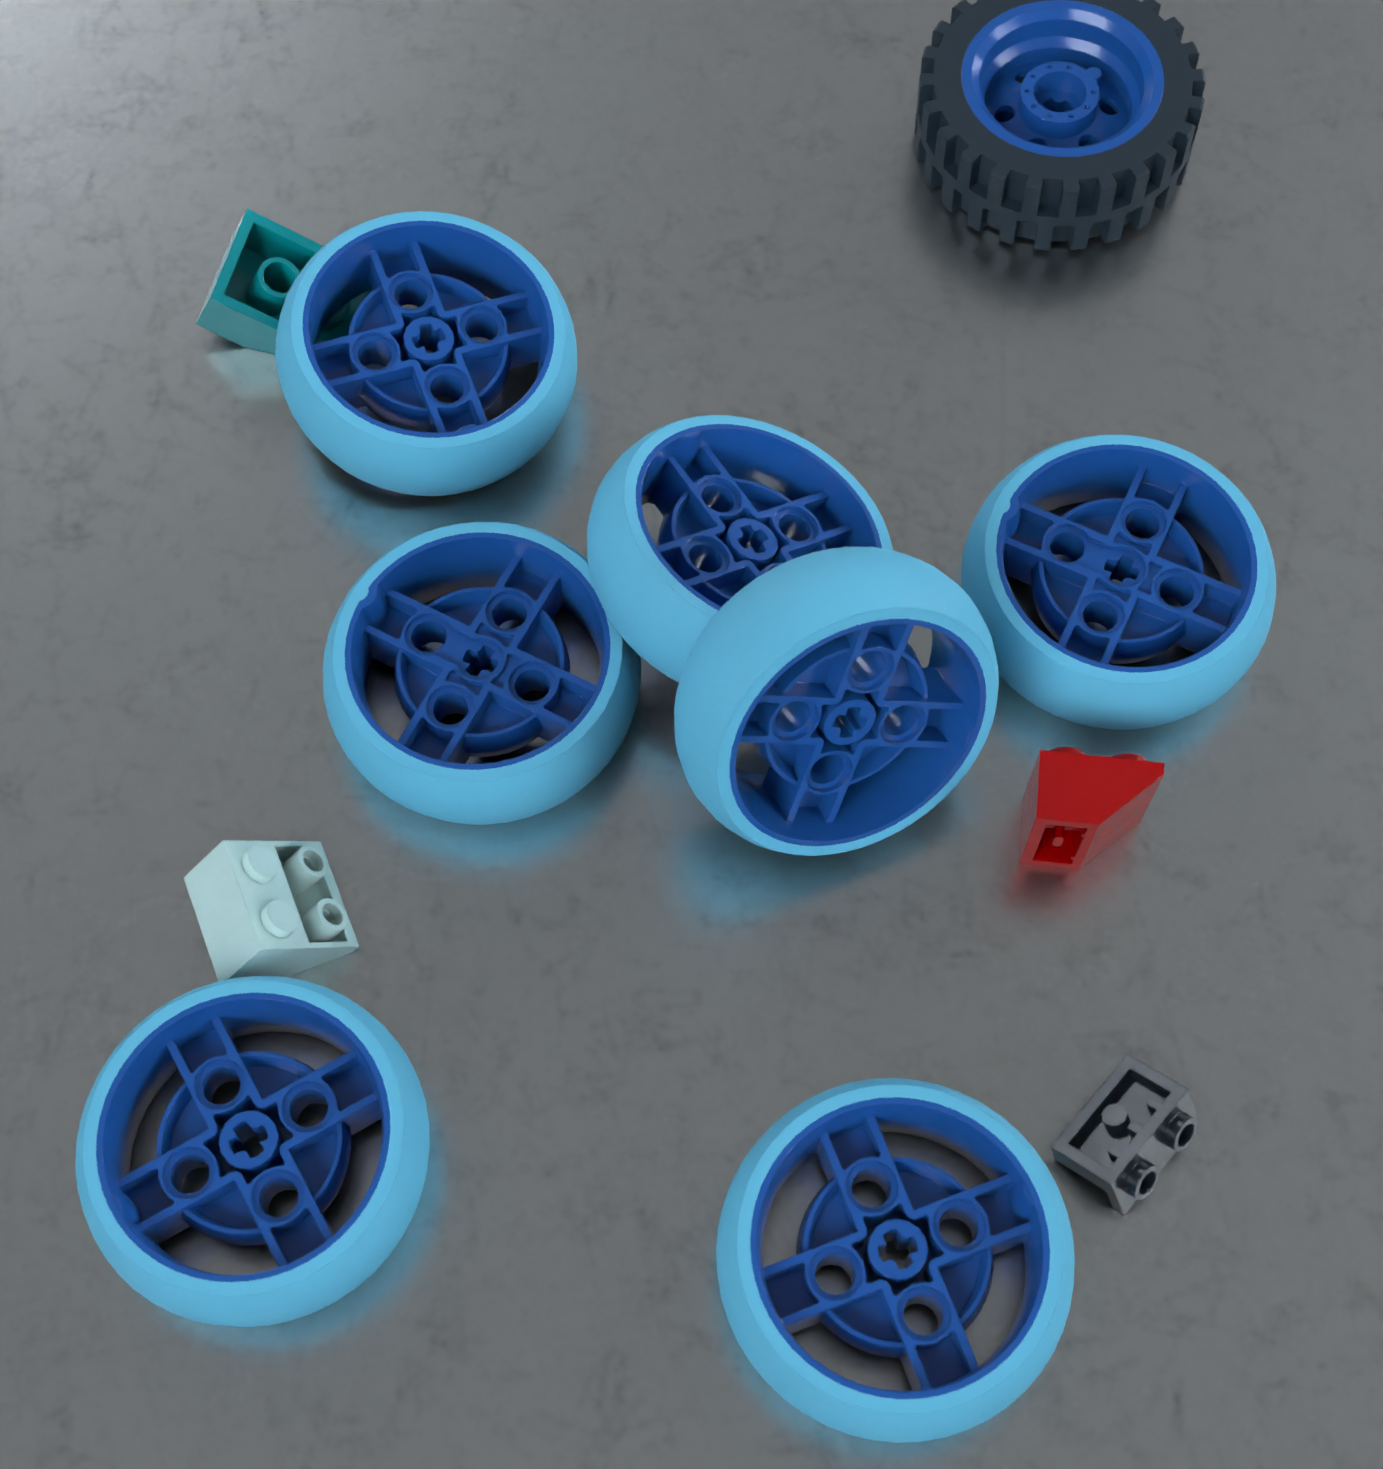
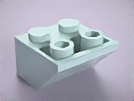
[184,840,359,981]

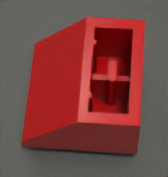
[1019,747,1165,870]

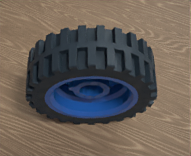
[914,0,1206,250]

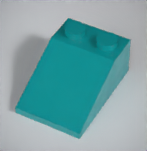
[196,208,372,355]

